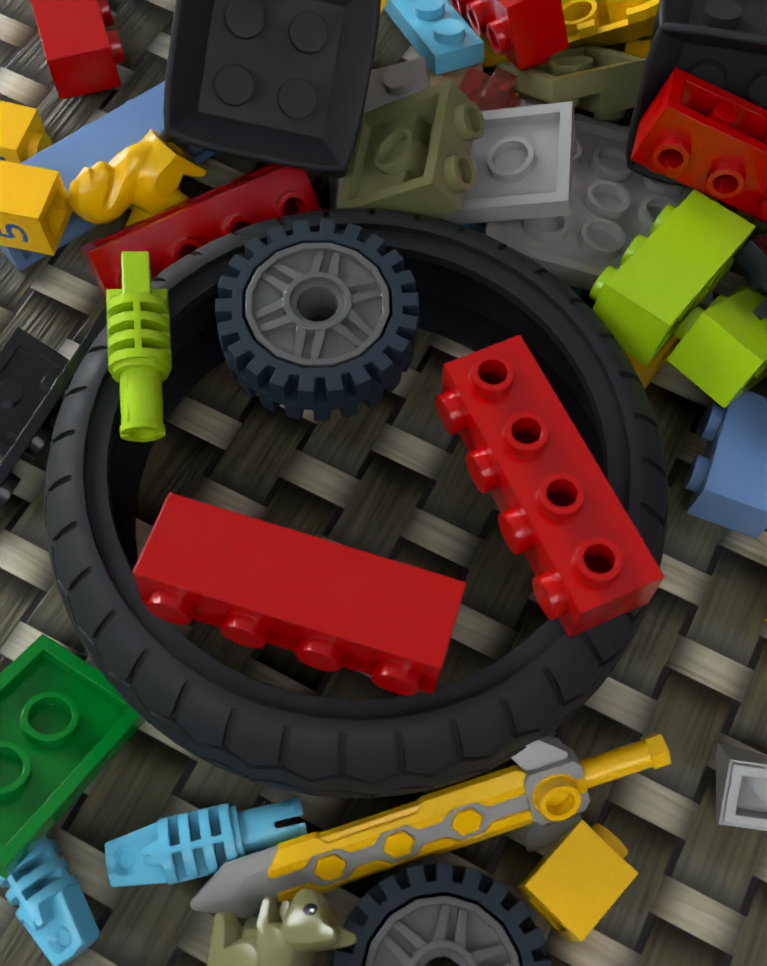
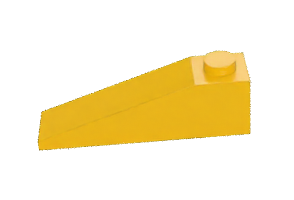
[479,0,659,67]

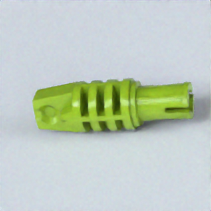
[106,251,172,442]

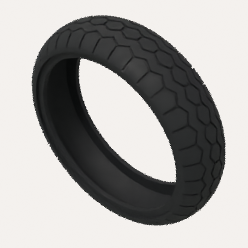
[44,208,668,798]

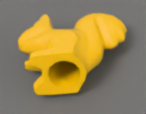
[69,128,207,227]

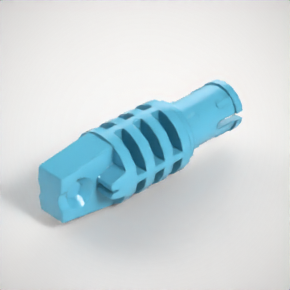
[105,796,307,887]
[0,830,100,966]

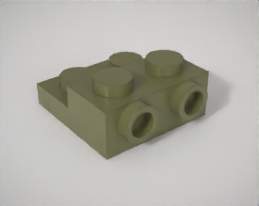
[498,44,646,120]
[337,79,485,219]

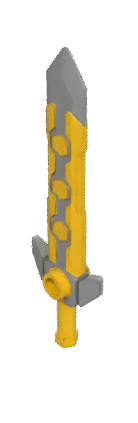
[190,732,671,918]

